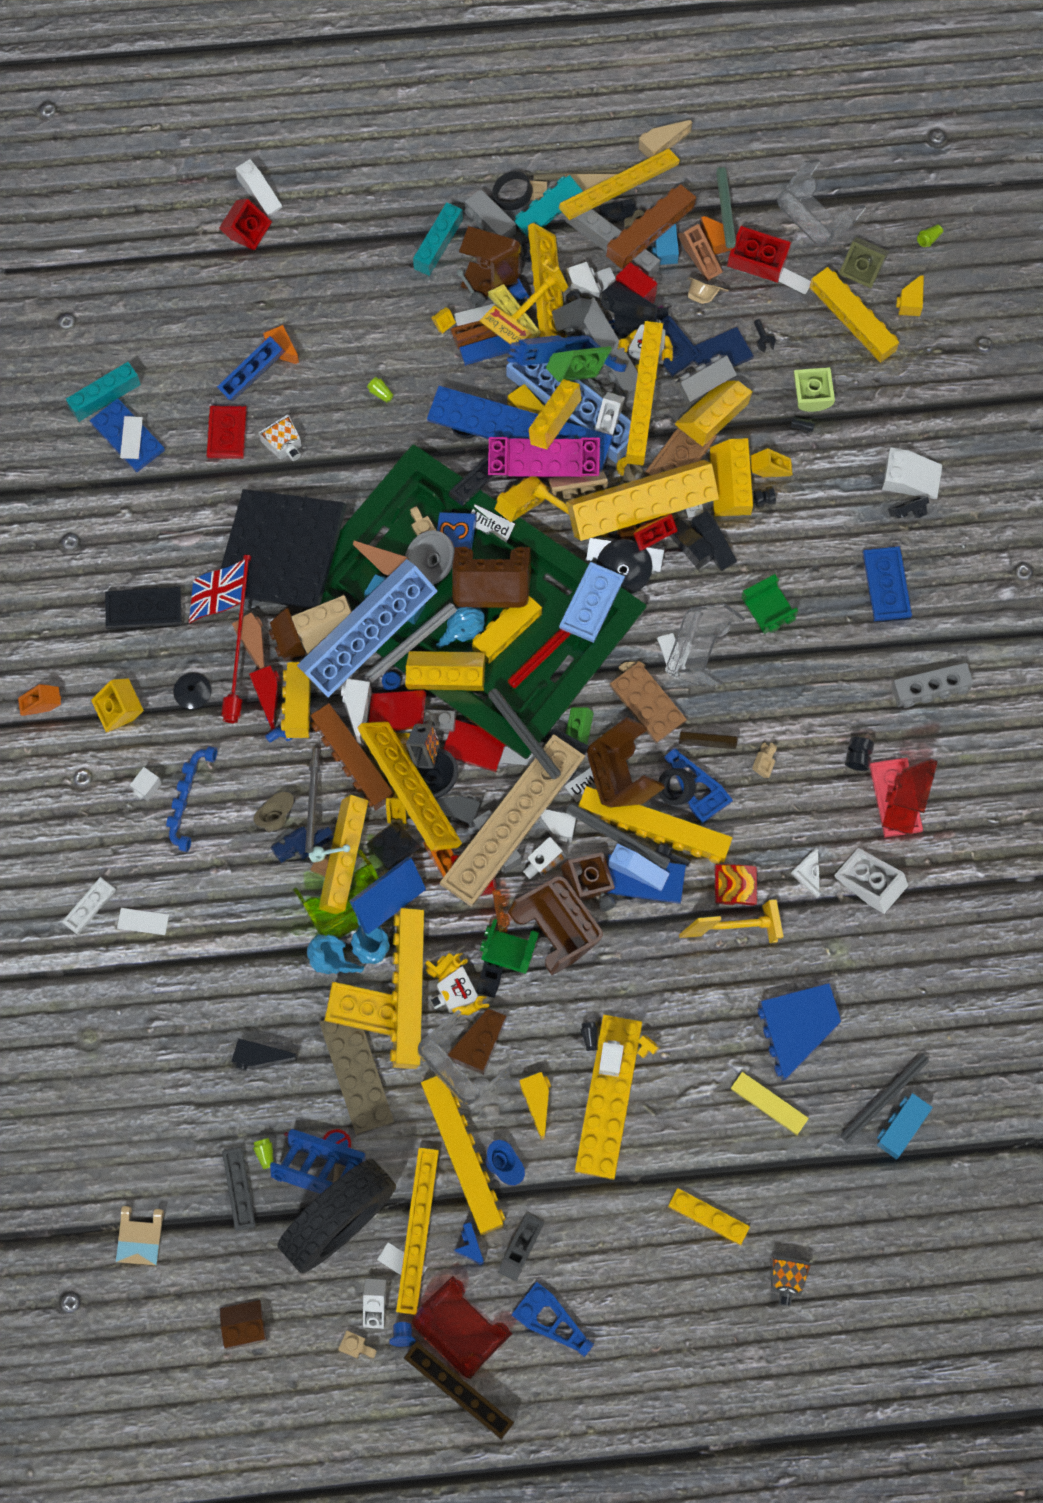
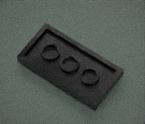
[105,587,182,629]

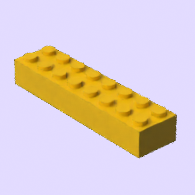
[566,460,719,541]

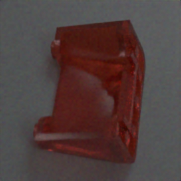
[412,1276,512,1379]

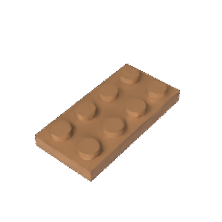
[645,428,717,476]
[609,661,687,744]

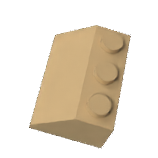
[548,470,608,506]
[292,595,352,655]

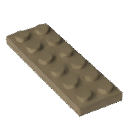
[319,1020,394,1136]

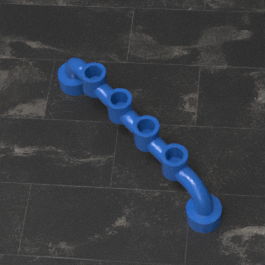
[166,746,218,852]

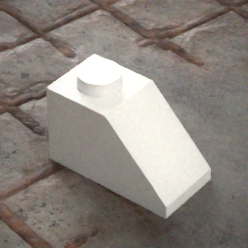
[595,392,625,436]
[539,810,576,844]

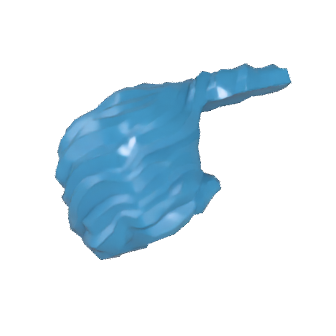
[436,607,485,648]
[351,920,390,964]
[307,934,364,974]

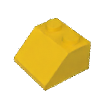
[91,678,144,732]

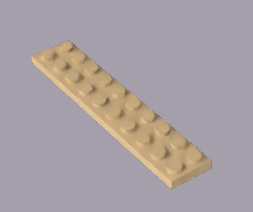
[440,735,585,907]

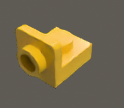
[425,953,454,978]

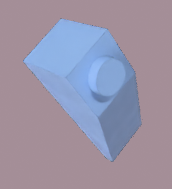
[608,844,670,891]

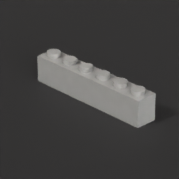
[566,209,660,277]
[582,298,638,402]

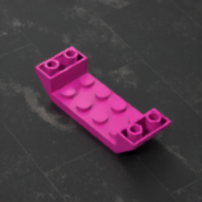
[488,437,600,477]

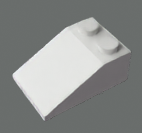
[882,447,942,499]
[341,679,372,748]
[834,848,908,914]

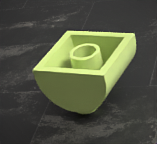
[794,367,835,412]

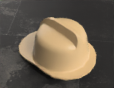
[687,277,729,304]

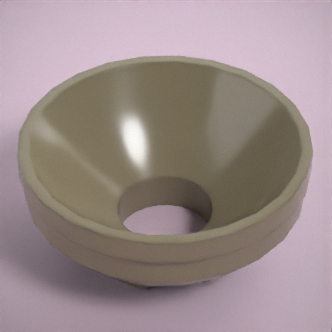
[623,464,648,483]

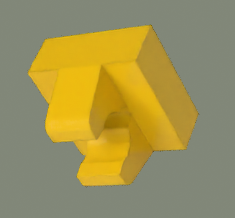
[431,307,456,334]
[637,1035,661,1058]

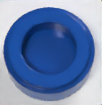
[382,672,401,692]

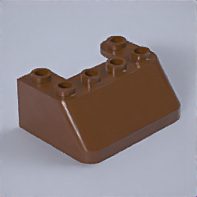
[452,547,531,608]
[508,876,603,976]

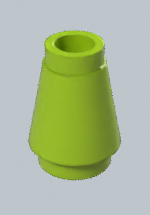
[917,224,943,247]
[367,377,394,403]
[253,1138,274,1169]

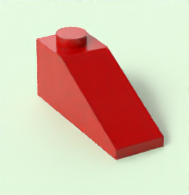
[634,514,677,551]
[249,665,280,730]

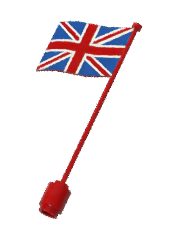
[189,555,251,723]

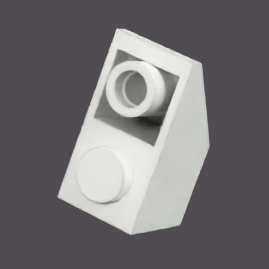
[566,262,601,301]
[599,1040,624,1077]
[363,1279,386,1329]

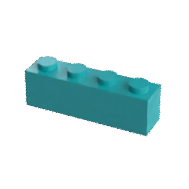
[514,175,583,239]
[413,202,463,276]
[66,362,141,422]

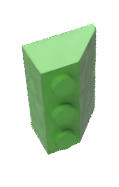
[546,346,612,382]

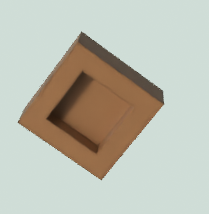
[310,856,329,877]

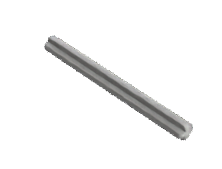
[365,603,457,682]

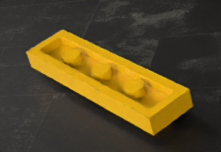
[668,1188,750,1246]

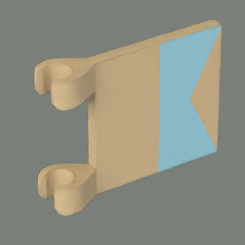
[116,1206,164,1266]

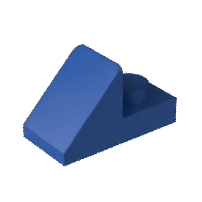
[454,1222,484,1265]

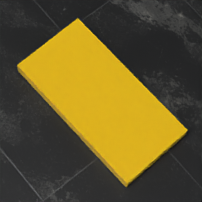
[324,982,394,1036]

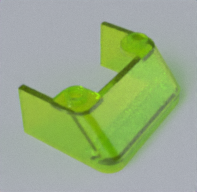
[293,849,379,939]

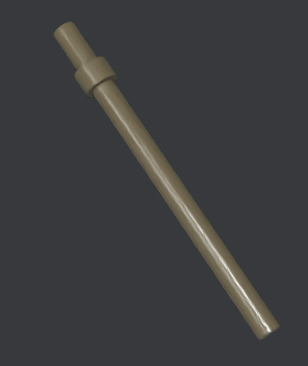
[533,167,629,181]

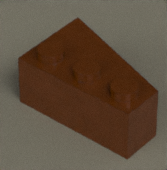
[447,1008,507,1075]

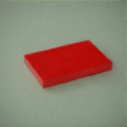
[206,406,247,459]
[369,690,426,730]
[443,720,506,772]

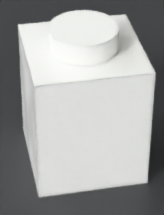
[130,767,162,801]

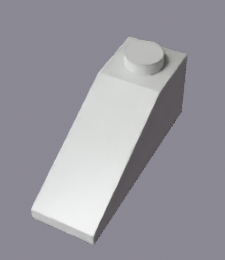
[235,159,282,217]

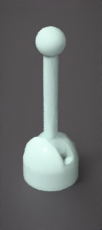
[309,844,350,862]

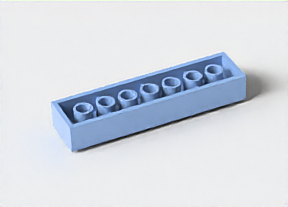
[506,349,631,464]
[297,559,437,697]

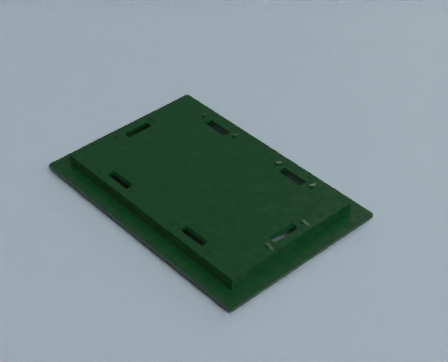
[320,444,647,759]

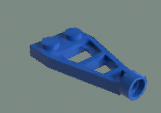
[664,748,733,824]
[511,1282,594,1357]

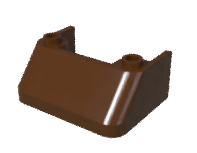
[459,226,521,296]
[587,717,665,808]

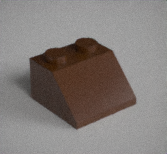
[268,608,305,662]
[561,852,615,901]
[220,1300,268,1350]

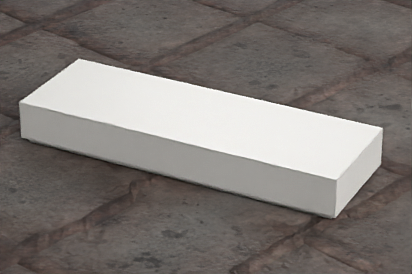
[62,877,116,935]

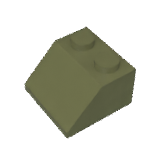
[839,237,889,288]

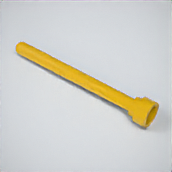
[532,482,610,538]

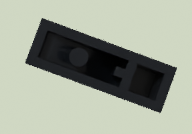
[601,281,657,321]
[614,307,669,337]
[691,510,737,572]
[670,517,714,570]
[476,961,503,998]
[231,1038,298,1071]

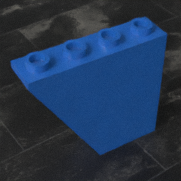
[757,983,841,1081]

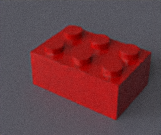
[727,226,791,283]

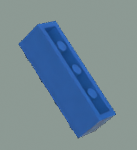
[217,336,286,402]

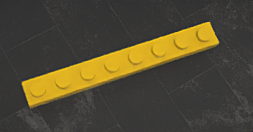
[559,148,680,220]
[396,1148,439,1315]

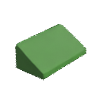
[566,707,594,744]

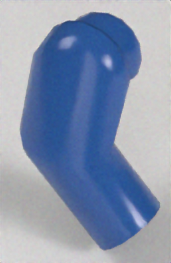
[265,727,293,743]

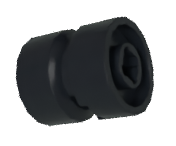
[845,737,874,771]

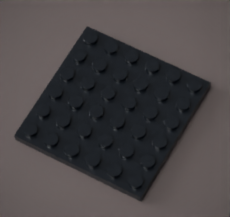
[220,489,347,609]

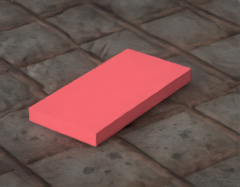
[869,757,923,838]

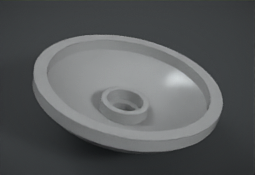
[405,530,455,585]

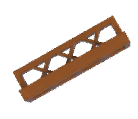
[450,321,498,349]

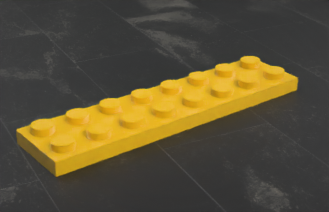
[528,223,567,338]
[357,722,462,851]
[575,1014,642,1180]

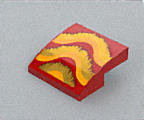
[714,865,757,906]

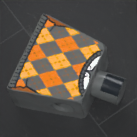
[406,720,439,768]
[770,1256,811,1307]

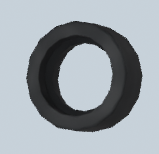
[658,768,696,805]

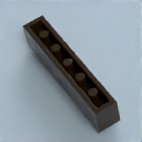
[404,1341,515,1441]

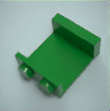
[741,574,799,634]
[479,919,539,974]

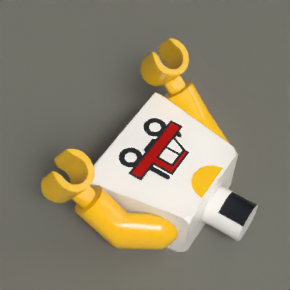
[617,319,673,364]
[430,953,489,1016]

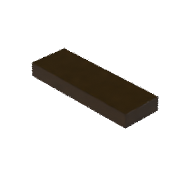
[679,731,738,749]

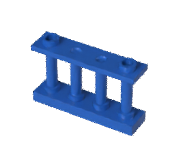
[270,1129,366,1194]

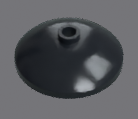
[596,539,652,594]
[411,748,459,799]

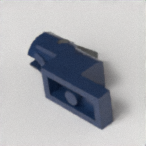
[270,826,334,863]

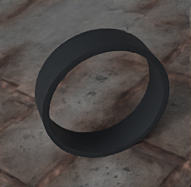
[492,171,533,211]

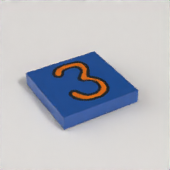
[437,513,477,550]

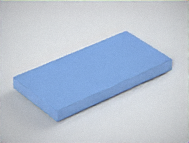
[559,562,625,643]

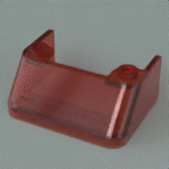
[882,759,938,835]

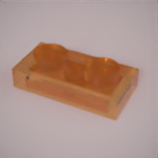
[492,890,510,932]

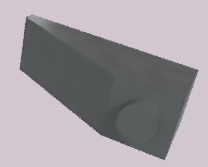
[436,796,480,828]
[498,1214,545,1282]

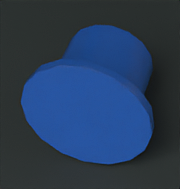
[508,278,529,302]
[389,1322,416,1347]

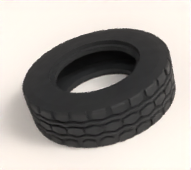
[277,1159,396,1273]

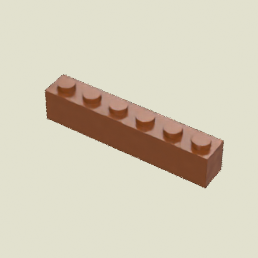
[606,184,696,269]
[310,703,394,811]

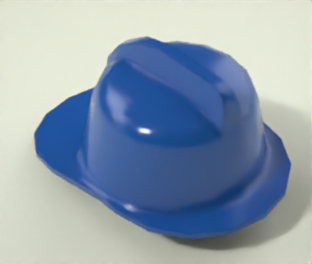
[486,1140,525,1185]

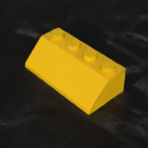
[675,381,752,447]
[710,438,753,516]
[405,651,485,691]

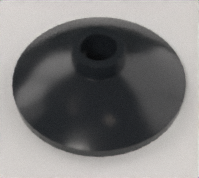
[173,673,211,709]

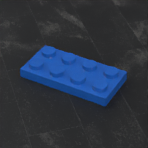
[89,398,165,473]

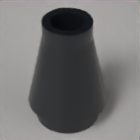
[580,1022,600,1051]

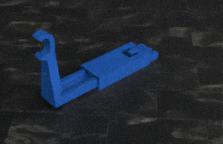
[507,335,627,372]

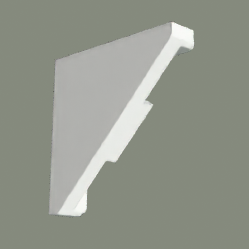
[791,848,820,898]

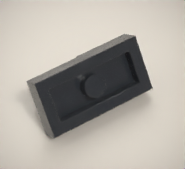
[599,198,637,223]
[888,496,929,519]

